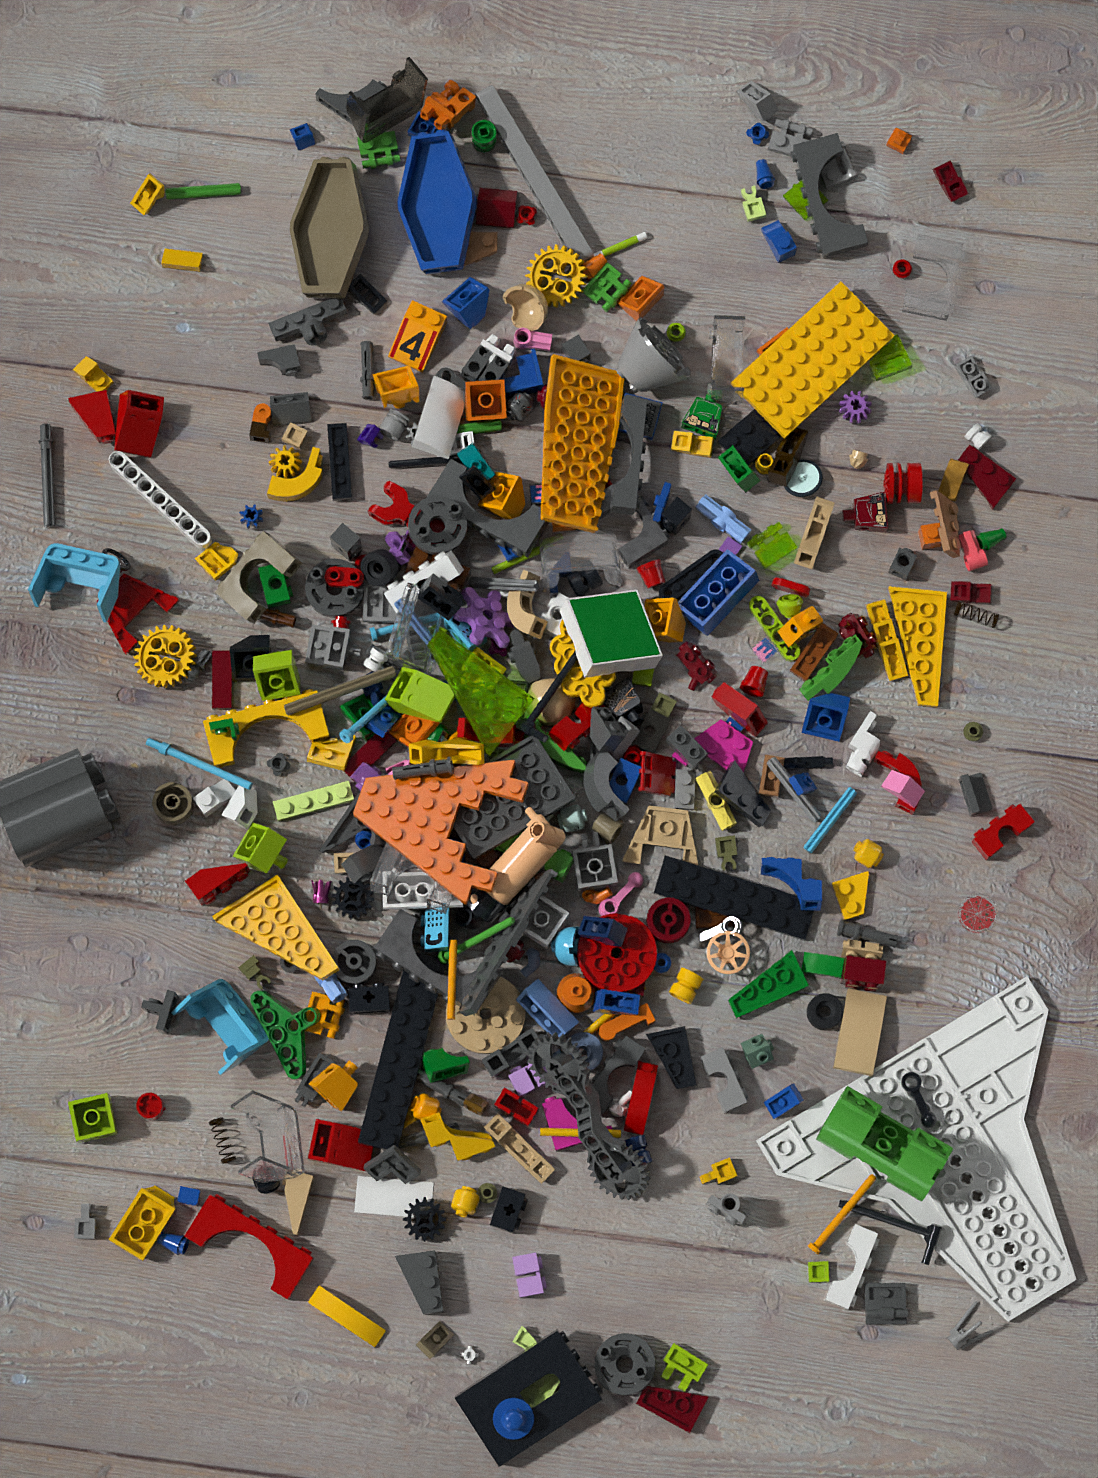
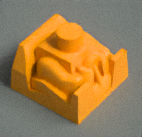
[372,365,419,409]

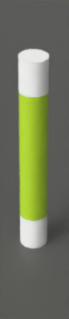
[594,232,647,257]

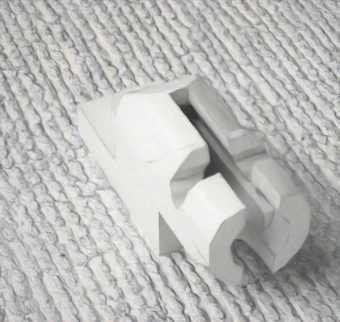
[846,711,880,777]

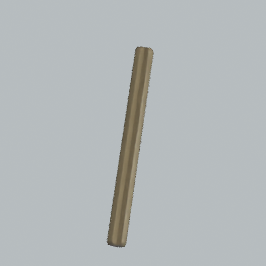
[284,666,396,715]

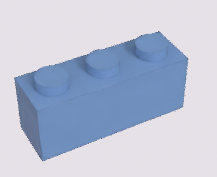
[516,979,579,1037]

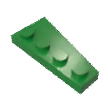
[728,950,809,1019]

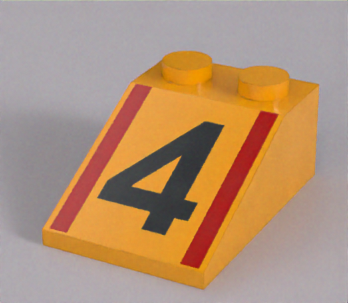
[388,300,448,373]

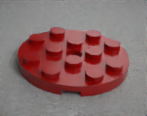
[577,913,657,993]

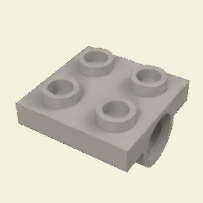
[706,1193,746,1226]

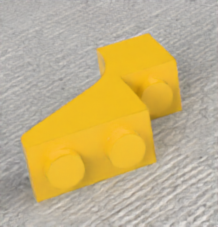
[409,738,485,765]
[420,1112,495,1161]

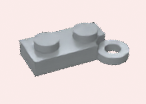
[674,765,703,810]

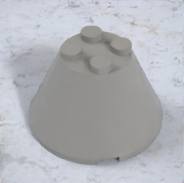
[616,317,691,393]

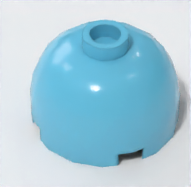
[551,927,581,966]

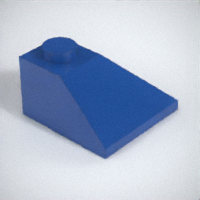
[442,277,490,329]
[801,693,850,742]

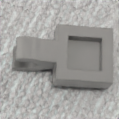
[74,1204,96,1239]

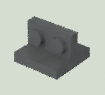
[141,990,179,1035]

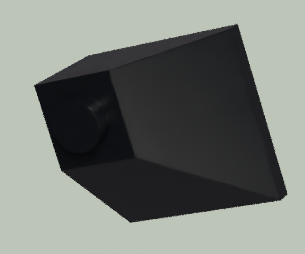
[230,635,271,682]

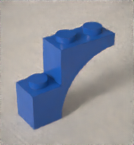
[761,857,822,911]

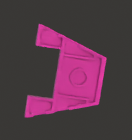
[672,719,753,772]

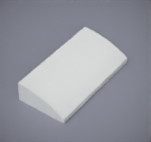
[412,376,465,459]

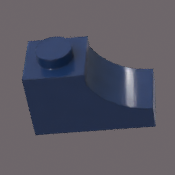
[578,916,628,947]

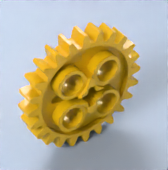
[525,244,588,308]
[133,625,197,688]

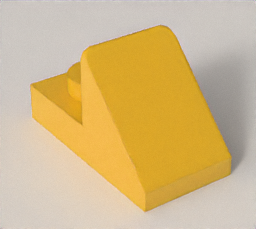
[130,173,165,215]
[73,356,114,392]

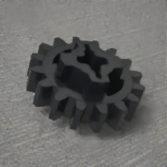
[331,877,375,920]
[403,1197,447,1242]

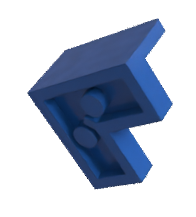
[503,349,543,399]

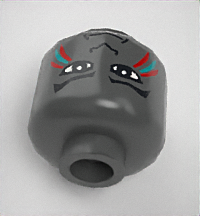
[506,392,534,421]

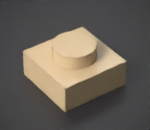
[282,422,308,449]
[334,852,354,874]

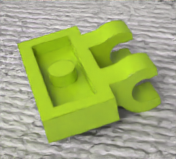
[660,1343,708,1392]

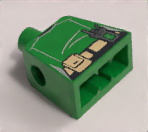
[681,390,722,440]

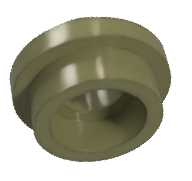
[963,722,983,742]
[477,1183,497,1203]

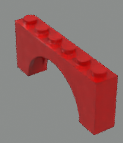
[184,1194,314,1300]

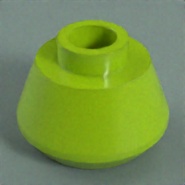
[776,594,803,618]

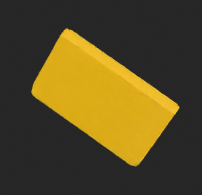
[161,248,203,272]

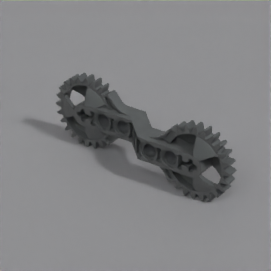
[527,1032,651,1200]

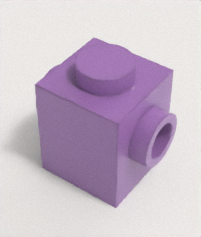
[350,762,382,791]

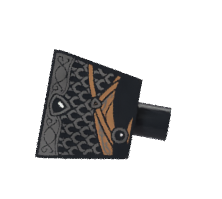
[603,677,644,726]

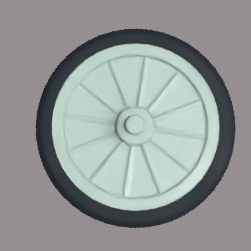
[784,459,823,497]

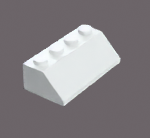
[383,872,463,910]

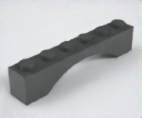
[610,396,650,515]

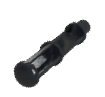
[783,756,833,769]

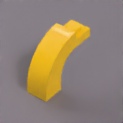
[267,447,323,502]

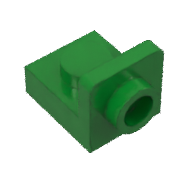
[209,718,240,741]

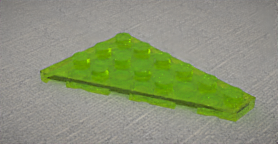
[427,629,535,756]

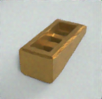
[463,1094,488,1116]

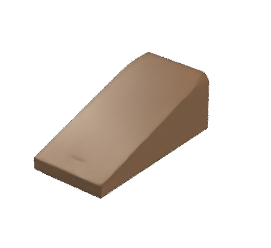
[759,755,785,798]

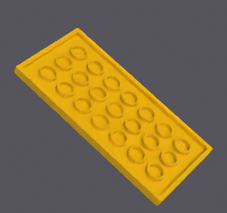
[731,281,895,439]

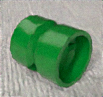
[472,120,496,153]

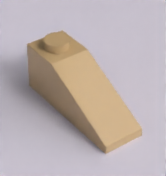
[282,1170,314,1236]

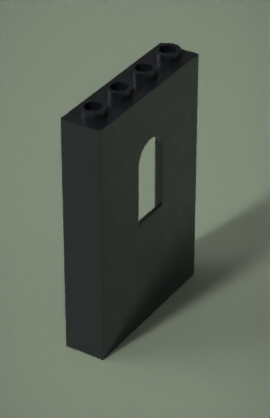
[455,1329,603,1467]

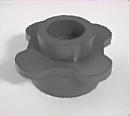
[267,753,290,776]

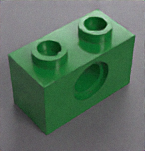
[258,564,293,609]

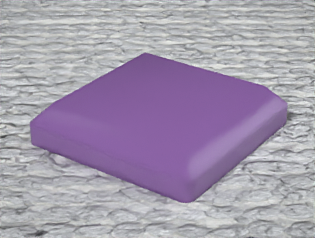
[719,536,742,555]

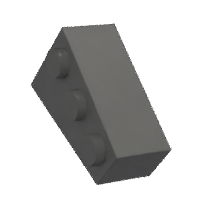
[395,1250,444,1315]

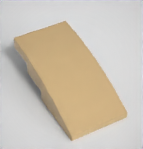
[833,988,887,1076]

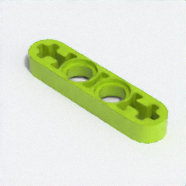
[749,596,800,662]

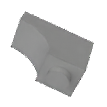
[736,80,779,122]

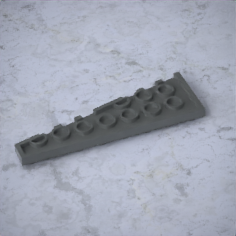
[460,869,557,1016]

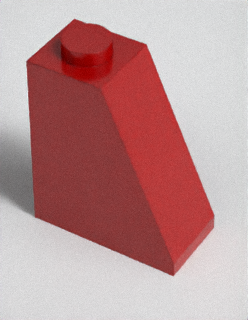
[68,390,116,444]
[711,682,768,737]

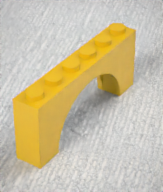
[203,689,330,768]

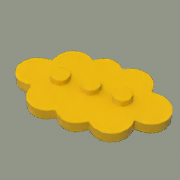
[550,619,616,708]

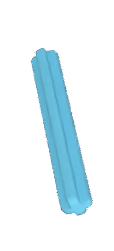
[804,787,857,853]

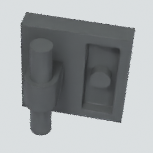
[864,1283,908,1325]

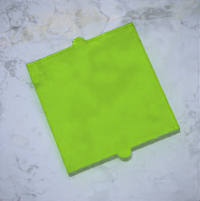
[783,181,828,221]

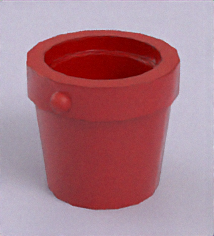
[636,559,666,589]
[740,666,769,697]

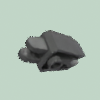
[508,630,540,683]

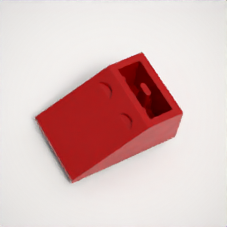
[114,390,164,458]
[185,863,251,905]
[308,1119,373,1172]

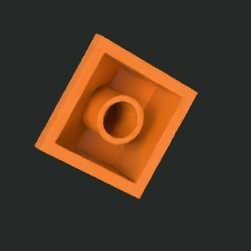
[465,379,507,421]

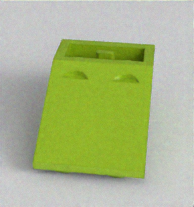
[385,667,459,723]

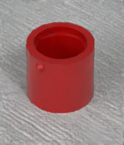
[136,1092,166,1120]

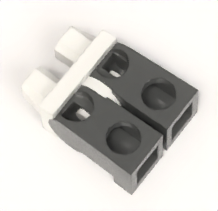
[461,334,515,381]

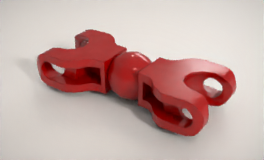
[368,481,467,545]

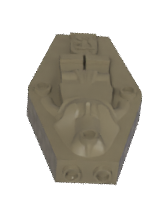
[289,157,369,299]

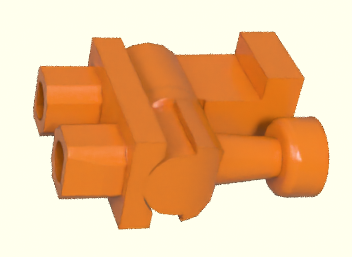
[420,80,476,130]

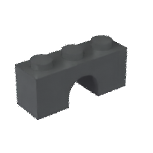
[482,1028,539,1079]

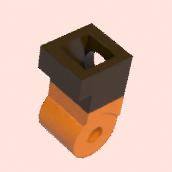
[249,403,272,444]

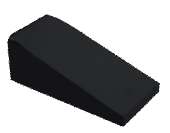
[459,465,496,500]

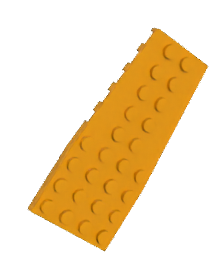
[540,354,624,533]

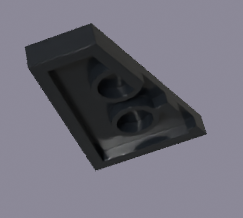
[714,760,771,827]
[646,1026,697,1089]

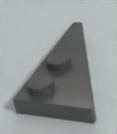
[319,793,368,853]

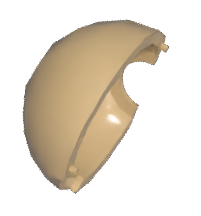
[503,284,548,331]
[526,678,575,726]

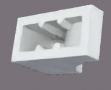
[192,779,235,818]

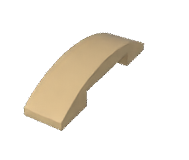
[484,1113,555,1184]

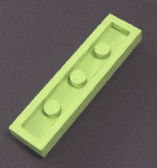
[273,781,354,821]

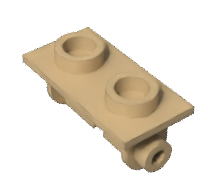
[841,939,883,960]

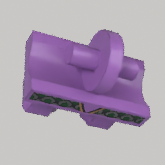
[385,530,416,565]

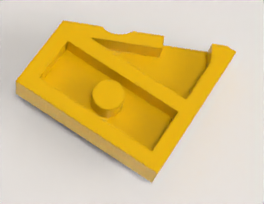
[307,735,356,771]
[832,871,869,921]

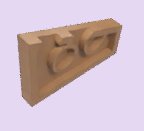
[930,490,961,558]

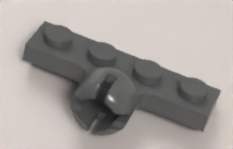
[268,298,347,346]

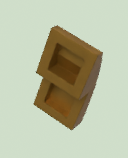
[938,458,969,502]

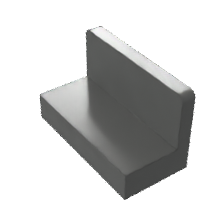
[270,392,311,426]
[958,773,993,816]

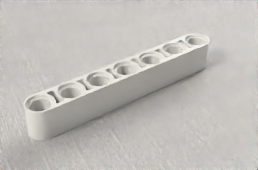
[109,451,212,550]

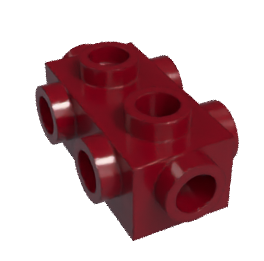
[838,613,878,659]
[676,641,718,691]

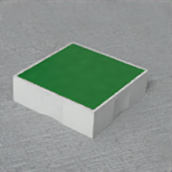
[560,590,663,678]

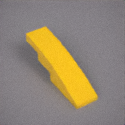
[865,599,908,681]

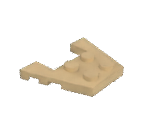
[622,805,699,866]

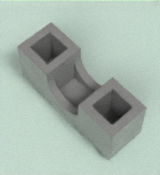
[700,1047,749,1114]

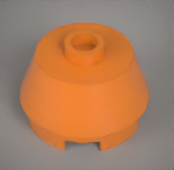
[556,973,596,1013]

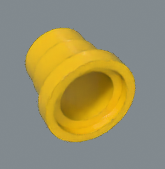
[755,453,774,474]

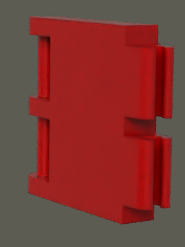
[638,751,676,797]

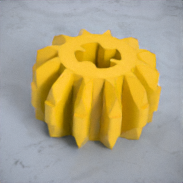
[269,445,302,479]

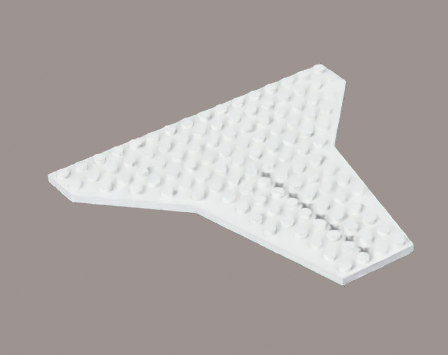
[756,976,1077,1322]

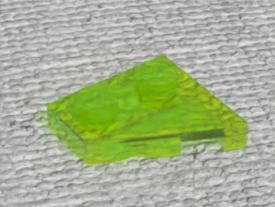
[869,334,912,381]

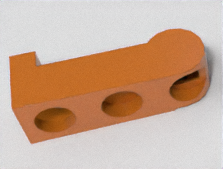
[598,1003,656,1042]

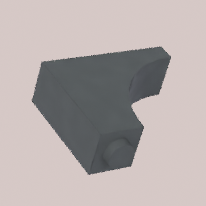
[315,79,389,132]

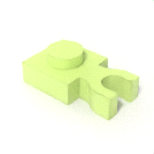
[741,186,766,222]

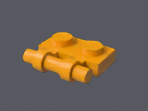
[305,991,345,1039]

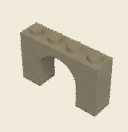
[215,531,303,624]

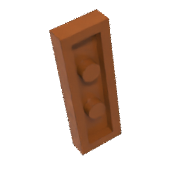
[789,623,839,682]

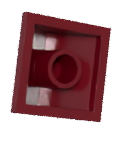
[476,187,518,228]

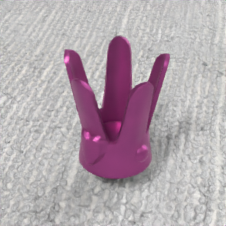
[311,880,332,910]

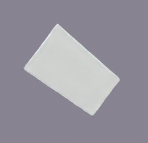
[354,1176,434,1219]

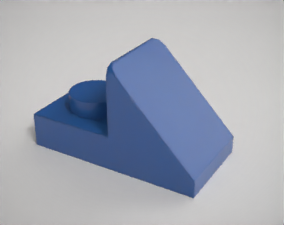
[764,1083,804,1119]

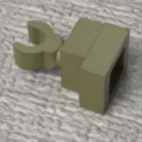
[238,955,271,990]

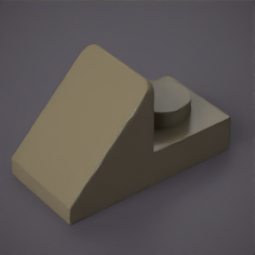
[416,1321,454,1359]

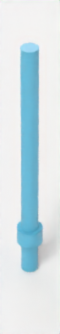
[146,738,253,790]

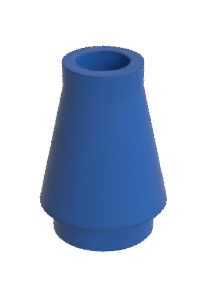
[756,159,775,189]
[157,1232,189,1255]

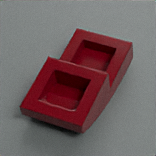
[932,160,969,202]
[950,581,992,605]

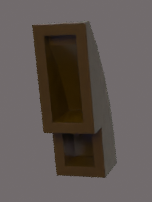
[768,428,808,487]

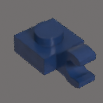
[362,671,385,706]

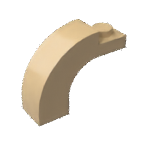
[794,496,835,569]
[507,570,548,639]

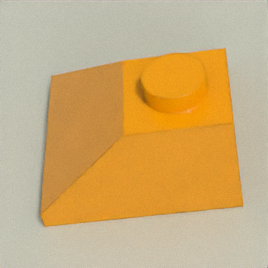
[478,472,525,520]
[644,598,686,643]

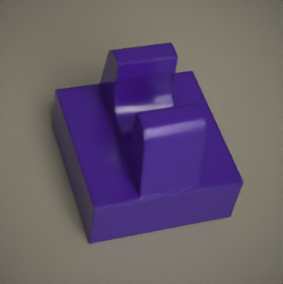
[357,424,384,448]

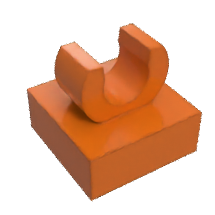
[886,128,912,154]

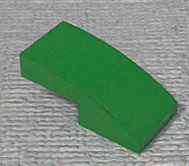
[801,952,844,978]

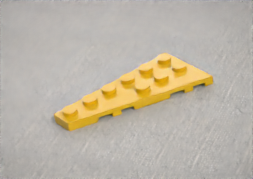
[888,586,947,708]

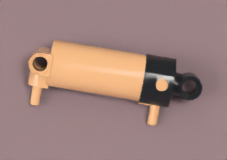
[455,807,565,930]

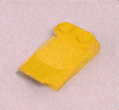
[109,1185,176,1261]

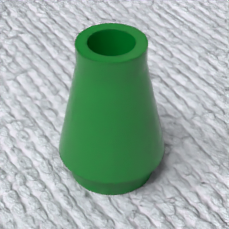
[977,528,1007,551]

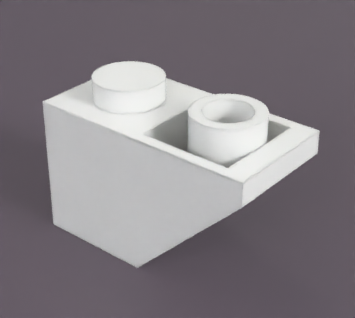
[222,786,258,829]

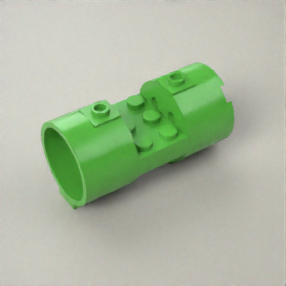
[816,1086,953,1201]

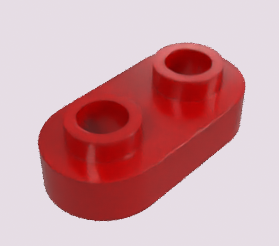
[325,566,364,589]

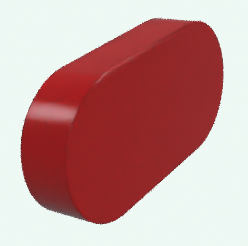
[771,578,811,597]

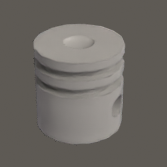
[379,409,410,441]

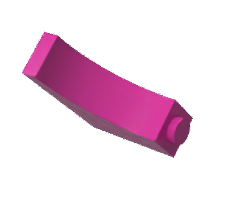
[542,1096,613,1152]

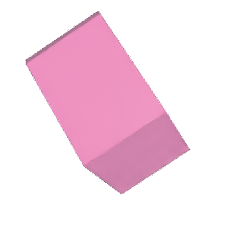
[881,770,925,808]

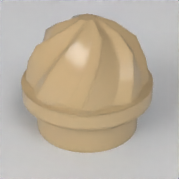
[849,450,868,469]

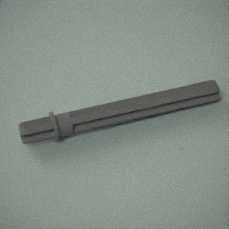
[38,423,55,528]

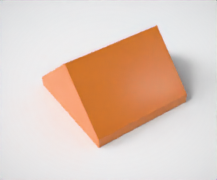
[617,276,665,321]

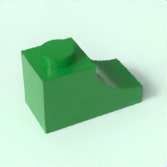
[718,445,761,493]
[422,1048,470,1083]

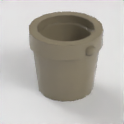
[592,813,624,845]

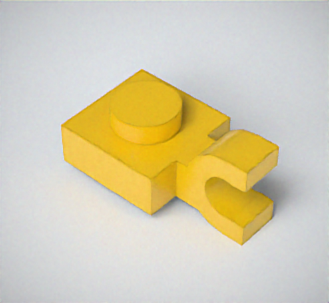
[699,1157,737,1184]

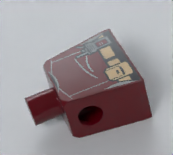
[842,492,888,533]

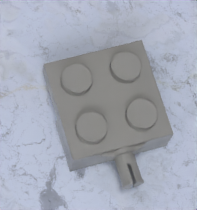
[305,625,361,670]

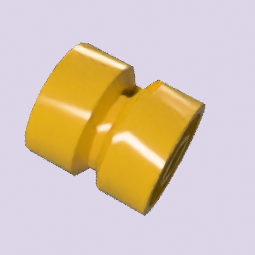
[668,968,704,1004]

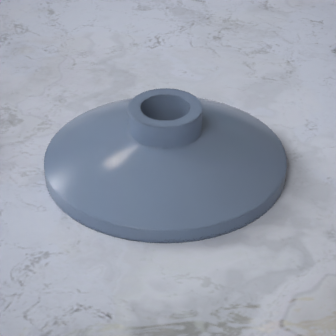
[569,1032,603,1070]

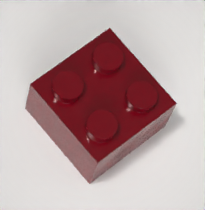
[841,955,886,992]

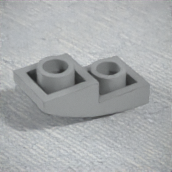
[954,355,992,398]

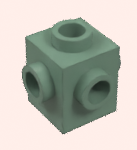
[740,1034,774,1069]

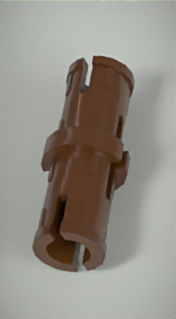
[259,608,296,628]

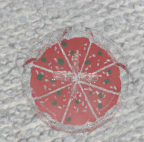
[958,893,998,933]

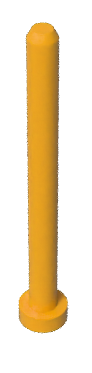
[808,1174,876,1255]

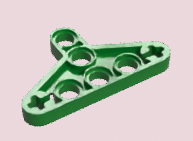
[250,990,321,1079]

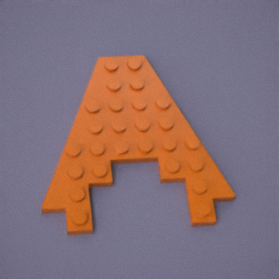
[353,760,529,905]

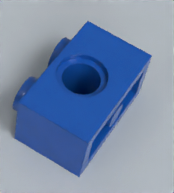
[609,758,641,805]

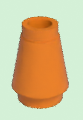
[581,253,608,281]

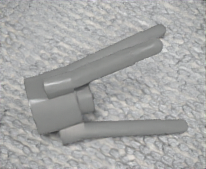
[947,1301,994,1350]

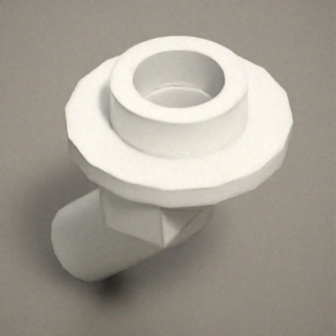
[609,1090,632,1117]

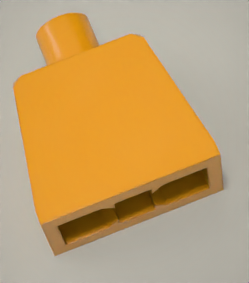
[309,1060,358,1111]

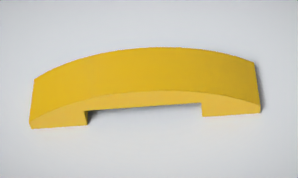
[308,1286,386,1347]

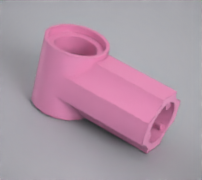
[513,328,552,352]

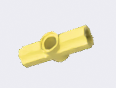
[695,771,737,831]

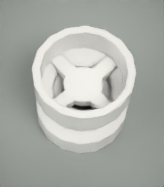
[964,423,992,450]
[364,646,390,672]

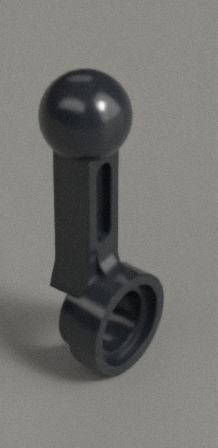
[901,1072,937,1128]

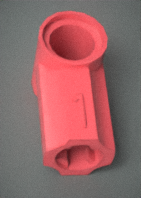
[959,530,988,571]

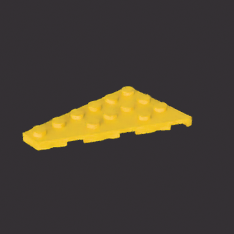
[212,874,339,981]

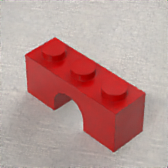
[548,703,605,752]
[972,804,1035,860]

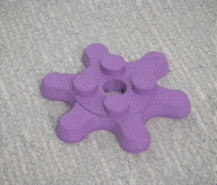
[453,587,515,648]

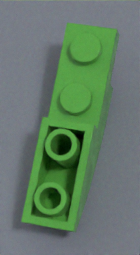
[799,634,862,701]
[526,715,587,774]

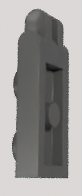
[295,1053,337,1107]

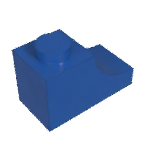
[761,220,797,263]
[593,989,640,1016]

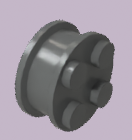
[332,940,377,986]

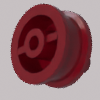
[646,897,691,944]

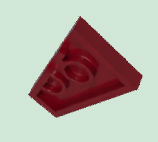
[958,444,1016,510]
[636,1386,709,1434]

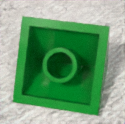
[340,693,376,742]

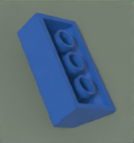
[678,549,760,636]

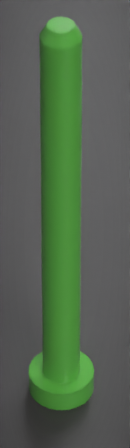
[438,917,515,964]

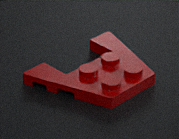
[97,574,179,655]

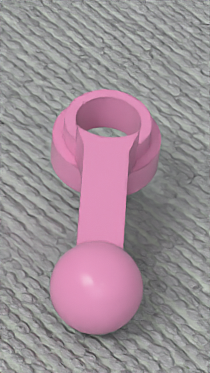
[599,872,643,916]

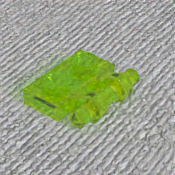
[747,522,798,569]

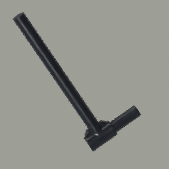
[516,651,578,742]
[838,1200,942,1265]

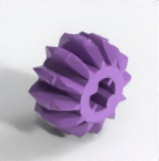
[839,391,872,424]

